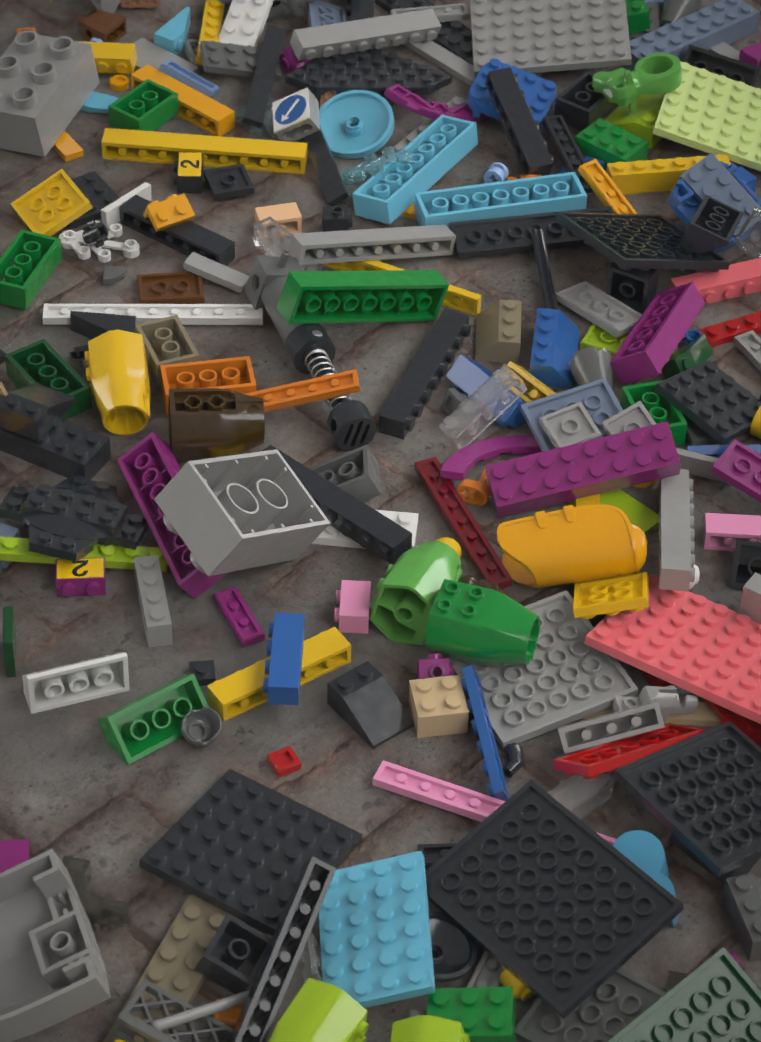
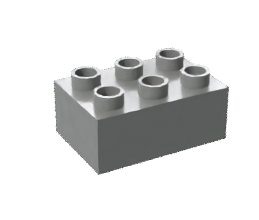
[0,30,100,157]
[154,449,331,576]

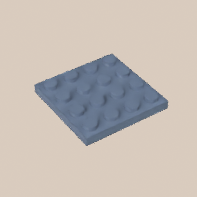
[521,378,623,452]

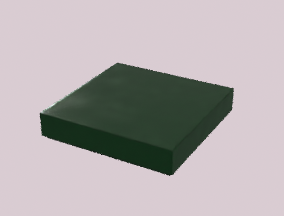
[2,606,17,678]

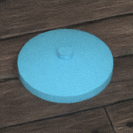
[319,90,395,159]

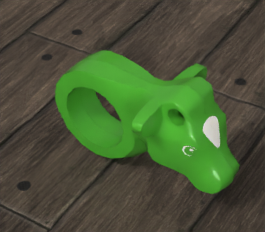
[592,53,683,114]

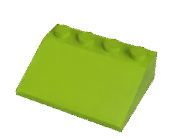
[605,93,665,149]

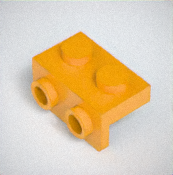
[143,193,195,232]

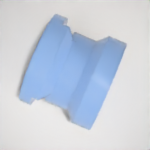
[484,162,509,183]

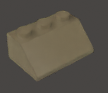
[475,299,522,363]

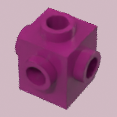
[279,45,312,74]
[416,653,454,679]

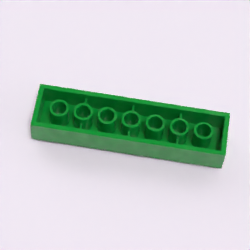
[276,270,449,324]

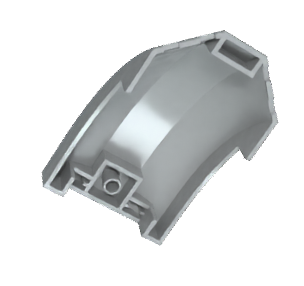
[0,849,111,1042]

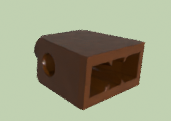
[78,10,127,43]

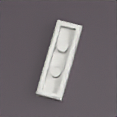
[101,182,152,229]

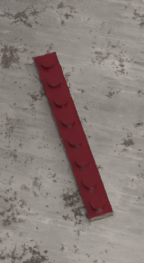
[414,457,513,589]

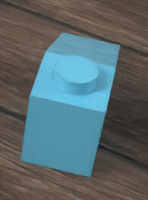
[154,7,190,55]

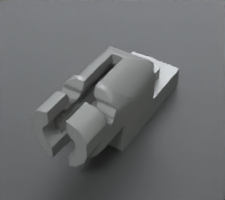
[612,685,698,724]

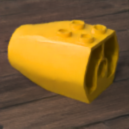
[85,330,151,436]

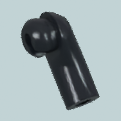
[502,742,525,778]

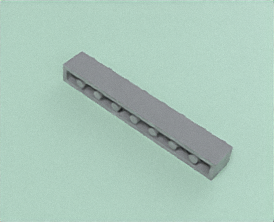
[290,9,442,61]
[289,225,456,265]
[659,469,695,591]

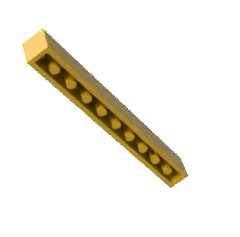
[101,128,307,174]

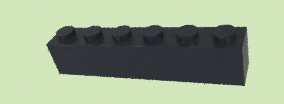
[485,67,554,176]
[120,195,235,266]

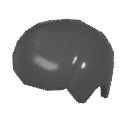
[181,706,222,747]

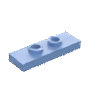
[159,59,220,98]

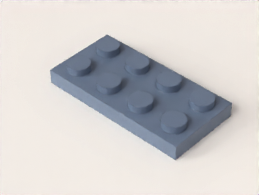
[307,0,347,27]
[679,153,761,239]

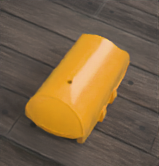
[497,504,648,588]

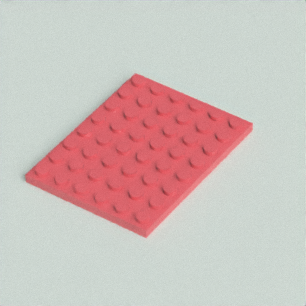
[584,574,761,724]

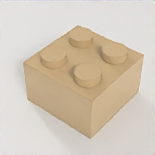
[408,675,469,738]

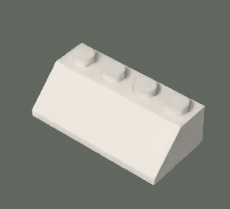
[22,652,130,714]

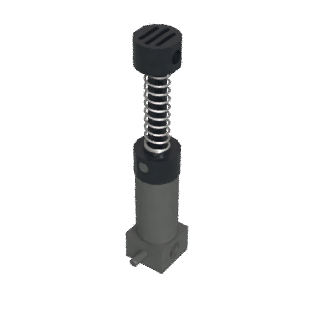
[245,250,377,451]

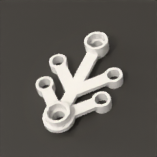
[59,220,140,263]

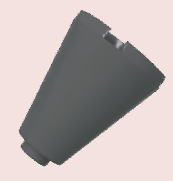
[660,0,702,27]
[568,347,613,391]

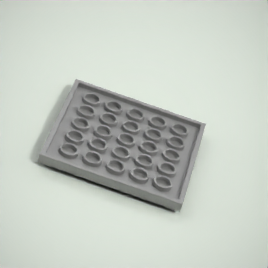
[442,590,638,749]

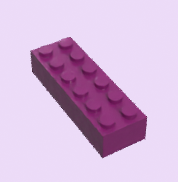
[610,282,705,384]

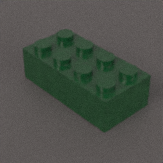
[5,339,92,420]

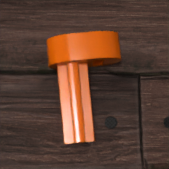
[457,468,491,506]

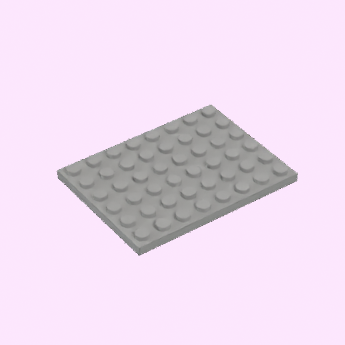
[470,0,632,78]

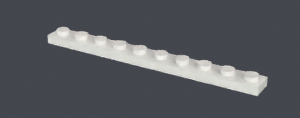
[43,304,263,325]

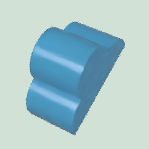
[612,830,679,928]

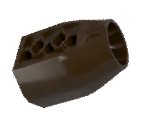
[168,388,265,462]

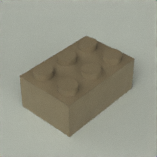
[135,315,200,386]

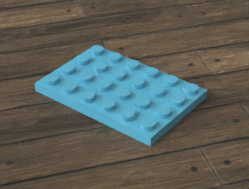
[319,851,435,1008]

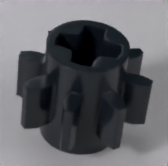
[82,220,109,248]

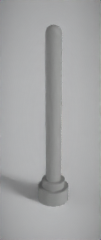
[151,987,251,1031]

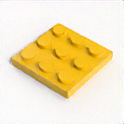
[10,169,93,236]
[573,572,649,619]

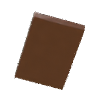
[137,271,205,304]

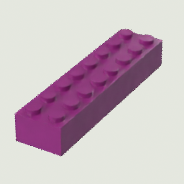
[486,421,681,518]
[117,432,229,599]

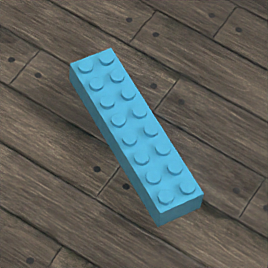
[353,115,478,224]
[414,172,587,228]

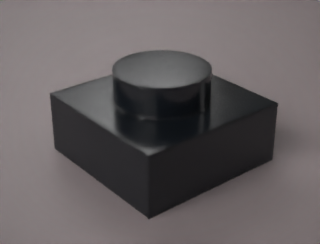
[189,660,216,686]

